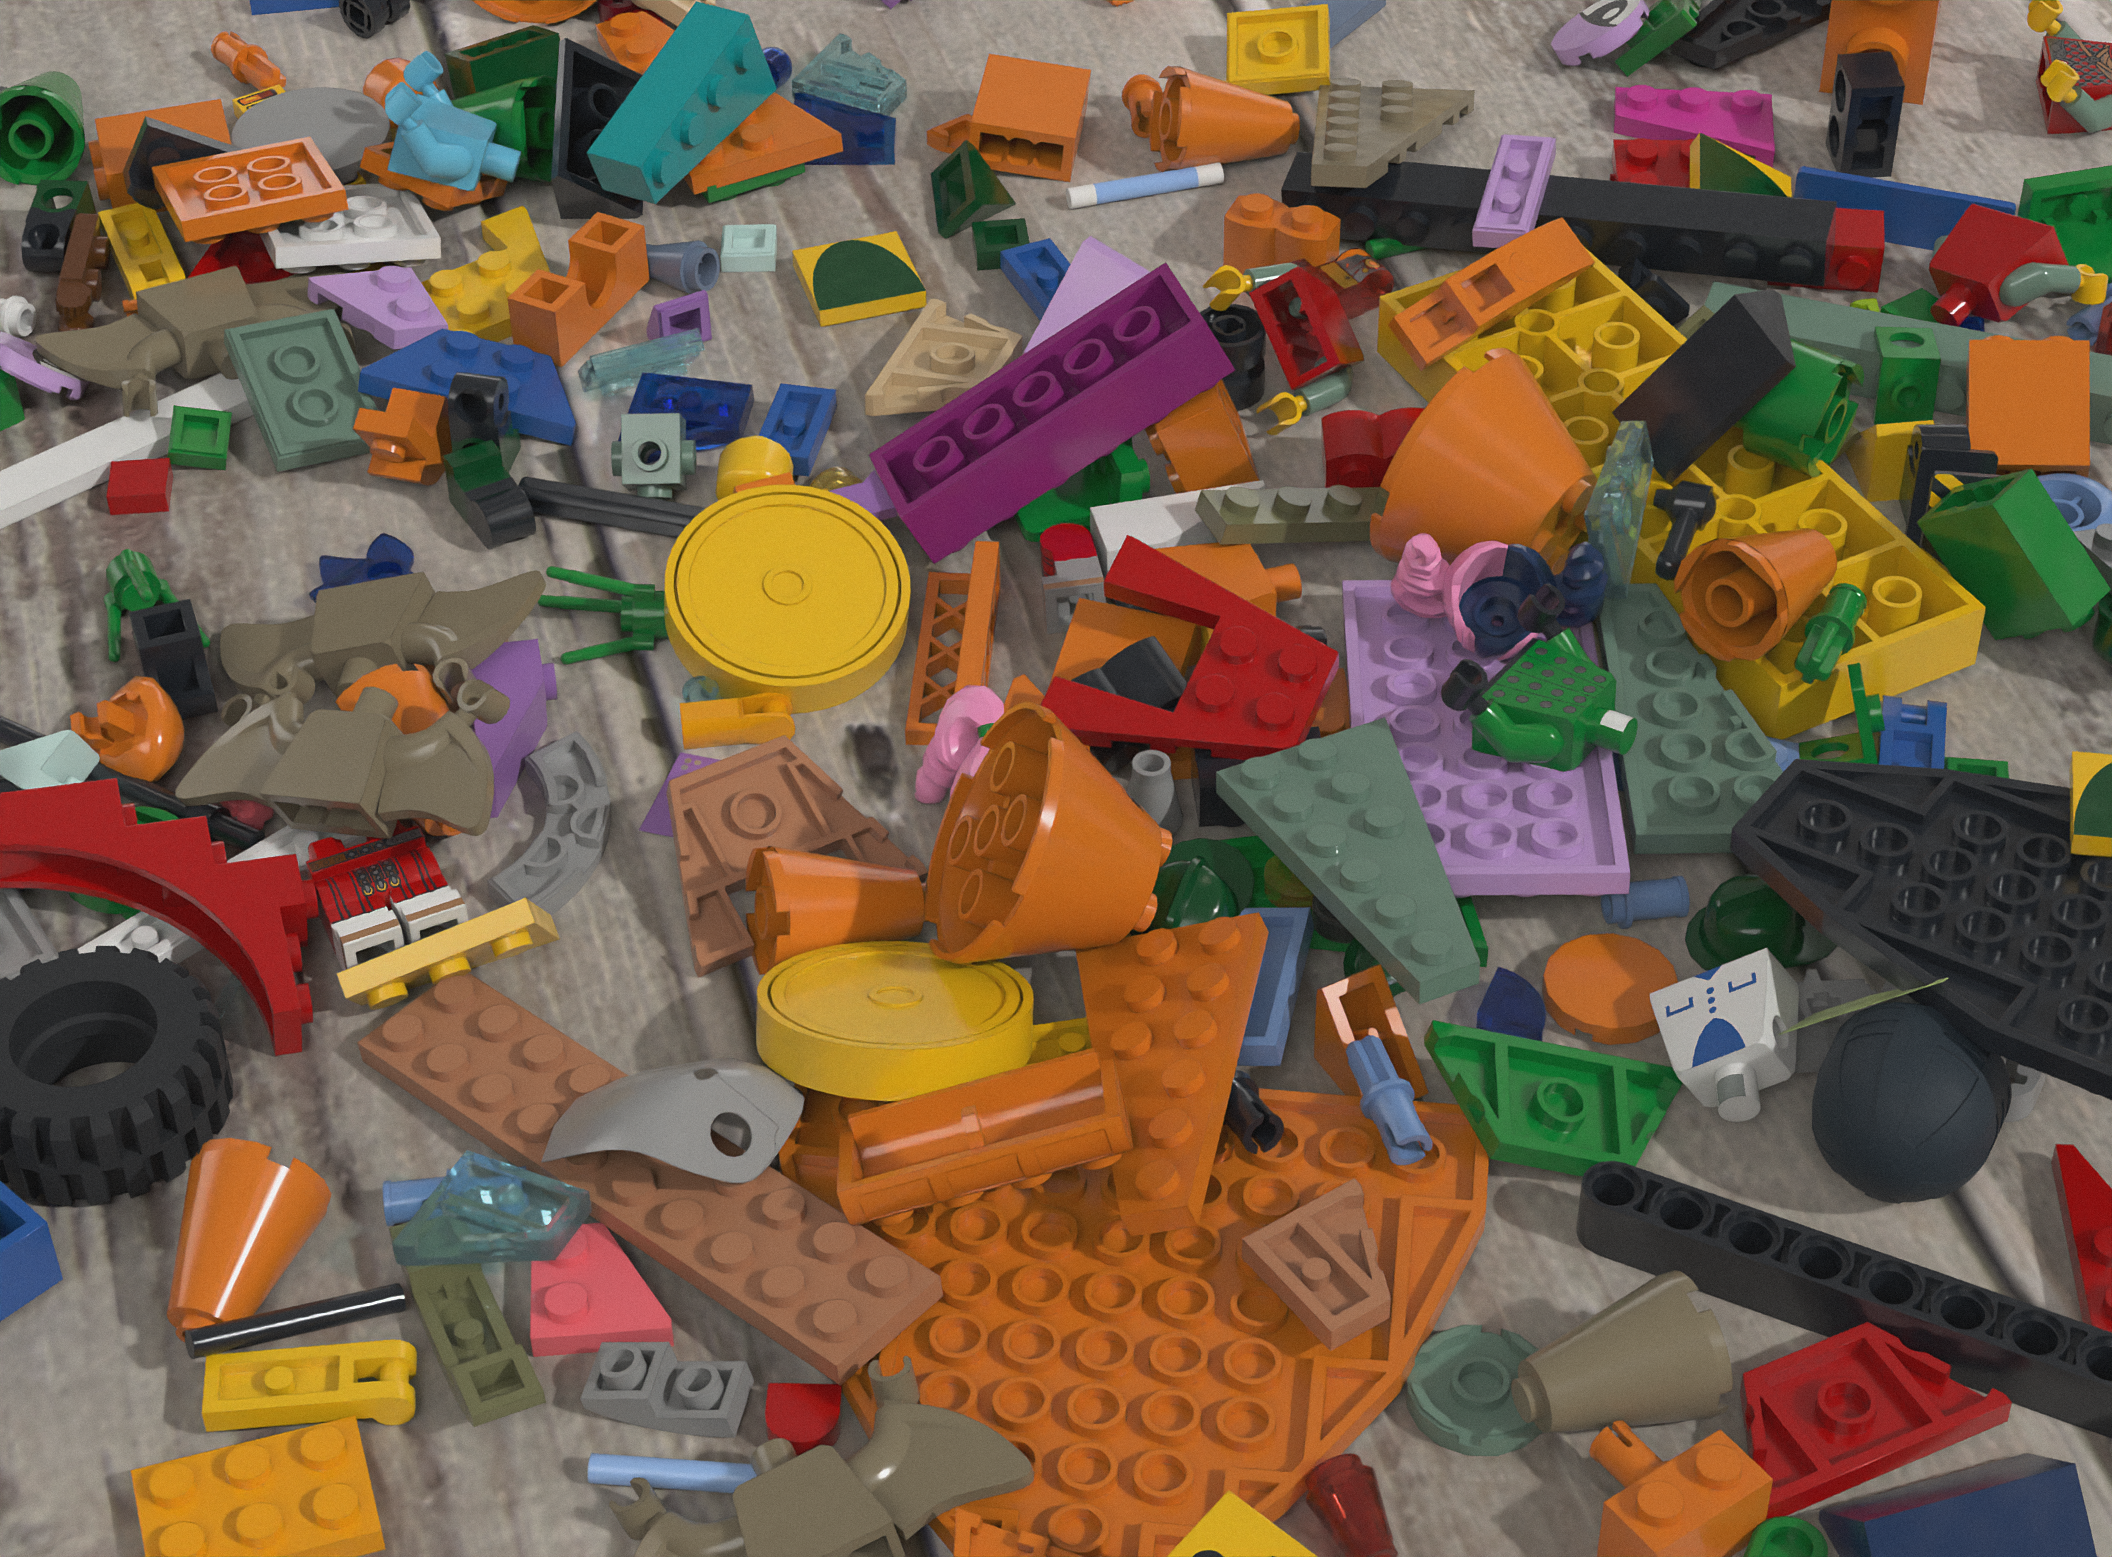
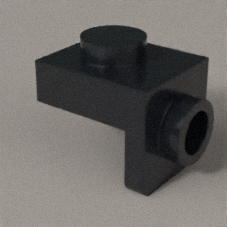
[1617,257,1690,326]

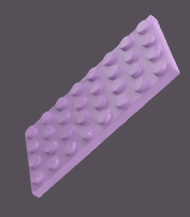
[1342,580,1630,898]

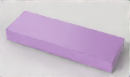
[1472,134,1556,248]

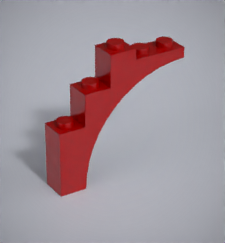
[0,778,318,1056]

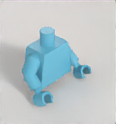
[385,51,521,191]

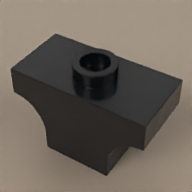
[128,599,218,720]

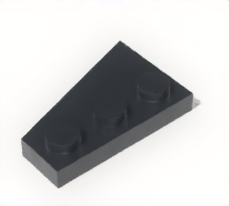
[1670,0,1832,69]

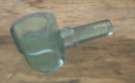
[682,676,722,703]

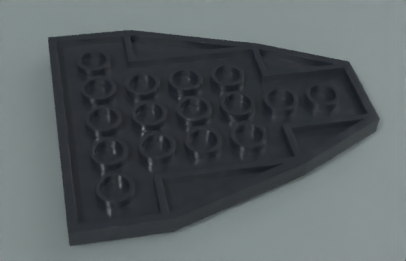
[1730,759,2112,1100]

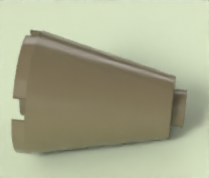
[1511,1270,1733,1433]

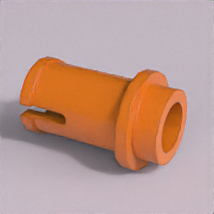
[1122,74,1163,138]

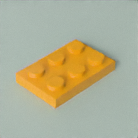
[131,1415,386,1557]

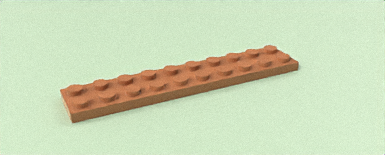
[357,973,943,1386]

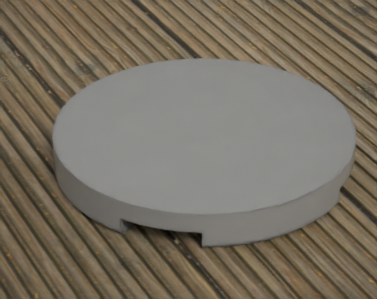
[231,87,392,184]

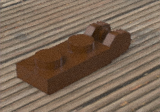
[55,213,110,332]

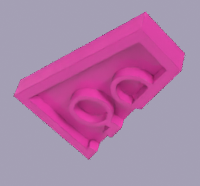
[1614,85,1775,168]

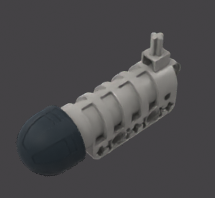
[1812,980,2047,1204]

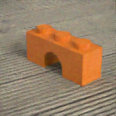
[507,212,650,368]

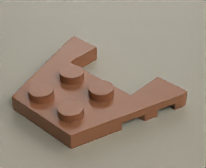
[666,735,928,978]

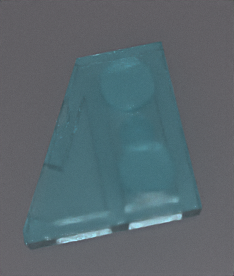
[392,1150,592,1266]

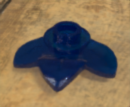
[309,533,414,603]

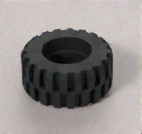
[0,946,233,1206]

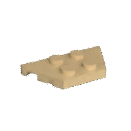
[865,299,1022,416]

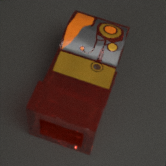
[1289,248,1394,320]

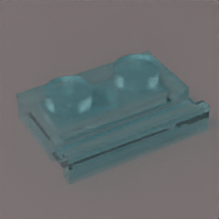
[578,328,705,397]

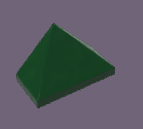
[930,140,1016,239]

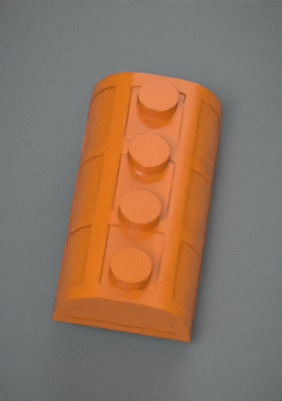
[837,1047,1133,1226]

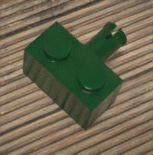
[445,25,560,99]

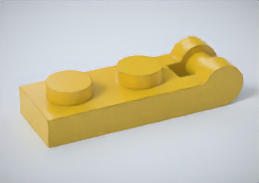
[98,203,186,300]
[202,1339,417,1432]

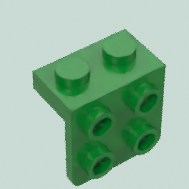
[2017,165,2112,284]
[1014,437,1150,542]

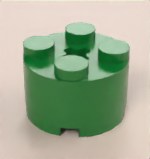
[1733,339,1864,477]

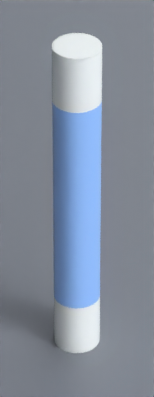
[1066,162,1224,209]

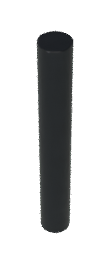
[185,1283,406,1359]

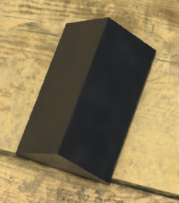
[551,38,643,219]
[1612,289,1796,483]

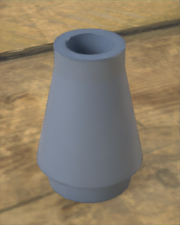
[646,240,720,294]

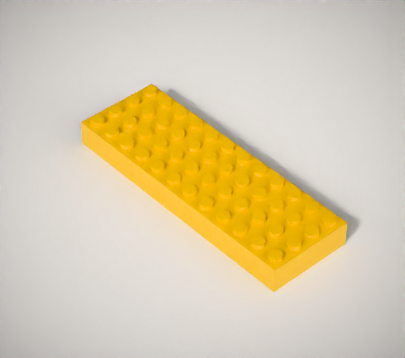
[1377,247,1986,740]

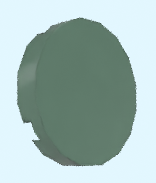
[1406,1325,1542,1456]

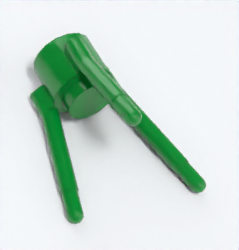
[103,549,210,662]
[537,566,669,664]

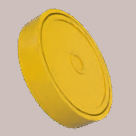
[664,485,911,714]
[756,941,1034,1101]

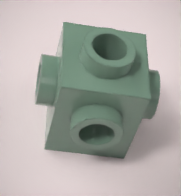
[611,413,697,500]

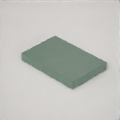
[224,309,378,472]

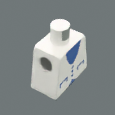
[1650,948,1799,1122]

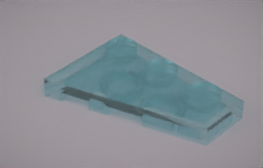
[1584,421,1654,599]

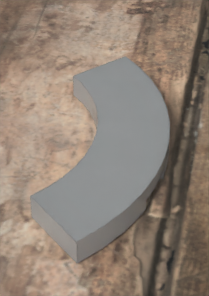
[487,731,611,915]

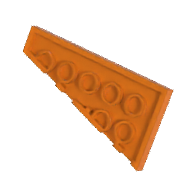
[595,11,843,195]
[1075,912,1269,1237]

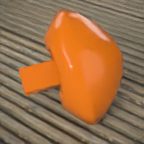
[70,676,184,782]

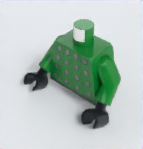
[1441,584,1638,772]

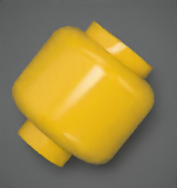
[715,435,794,500]

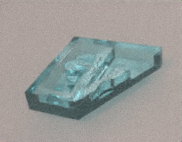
[791,33,907,123]

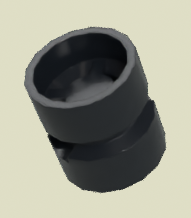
[1200,304,1266,411]

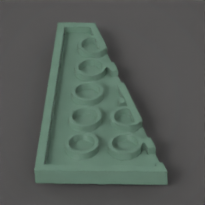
[1595,583,1783,854]
[1216,717,1480,1005]

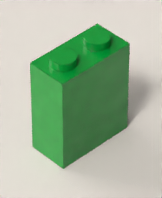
[1917,468,2111,640]

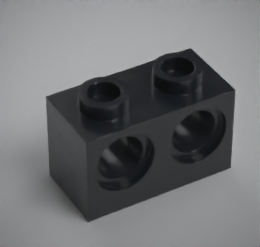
[1826,52,1905,178]

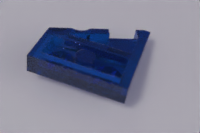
[794,93,897,165]
[618,372,755,463]

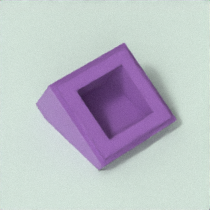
[646,290,712,355]

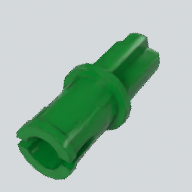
[1794,583,1867,684]

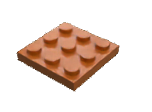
[152,136,349,244]

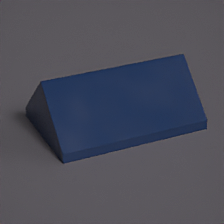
[1818,1453,2097,1557]

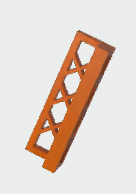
[905,541,1001,745]

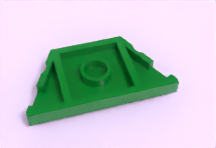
[1424,1020,1683,1177]

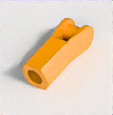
[679,692,795,750]

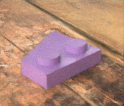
[307,266,448,349]

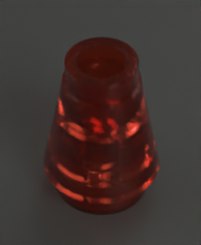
[1305,1453,1398,1557]

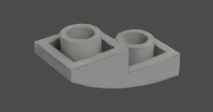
[580,1342,754,1438]

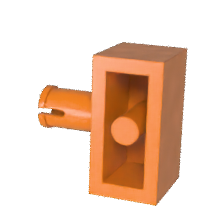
[1589,1420,1773,1557]

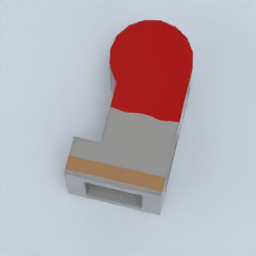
[1040,523,1106,634]

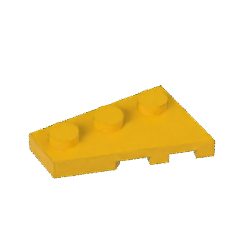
[336,898,560,1010]

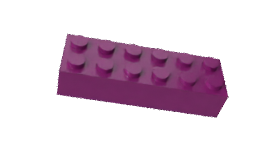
[869,262,1235,564]

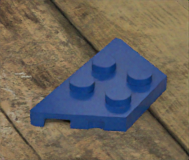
[358,328,576,446]

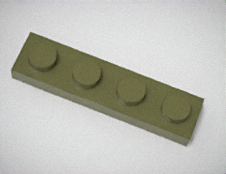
[1195,485,1390,544]

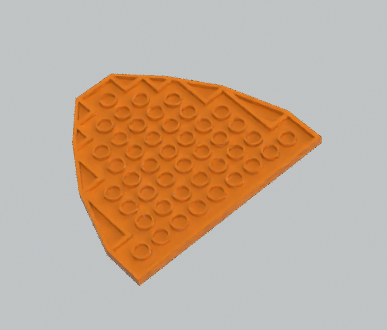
[778,1083,1489,1557]

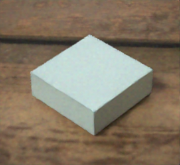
[720,224,778,272]

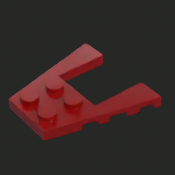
[1040,535,1339,760]

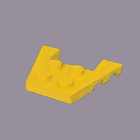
[350,205,550,342]

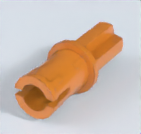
[211,31,286,90]

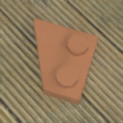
[1242,1178,1391,1351]

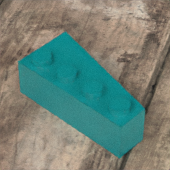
[587,1,777,204]

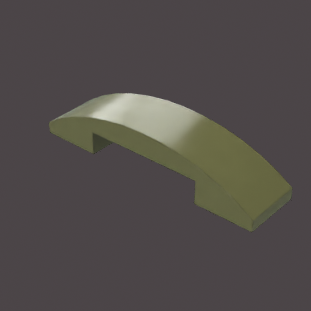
[389,1206,546,1427]

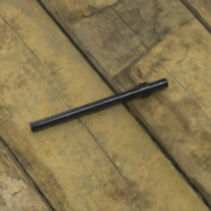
[0,715,266,851]

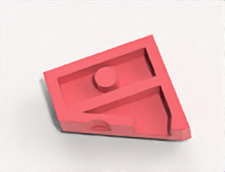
[530,1223,674,1357]

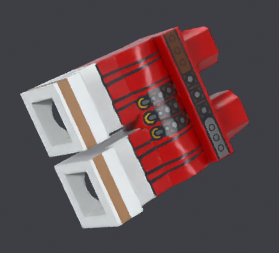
[306,820,468,971]

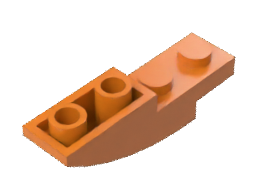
[1388,217,1595,371]

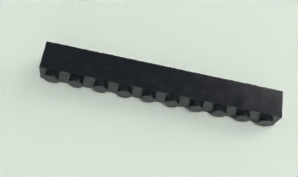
[1281,152,1837,287]

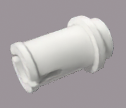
[0,296,36,338]

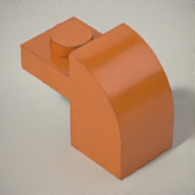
[353,388,452,486]

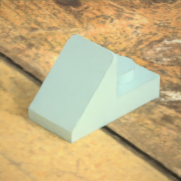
[0,730,100,790]

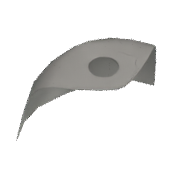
[541,1058,804,1183]

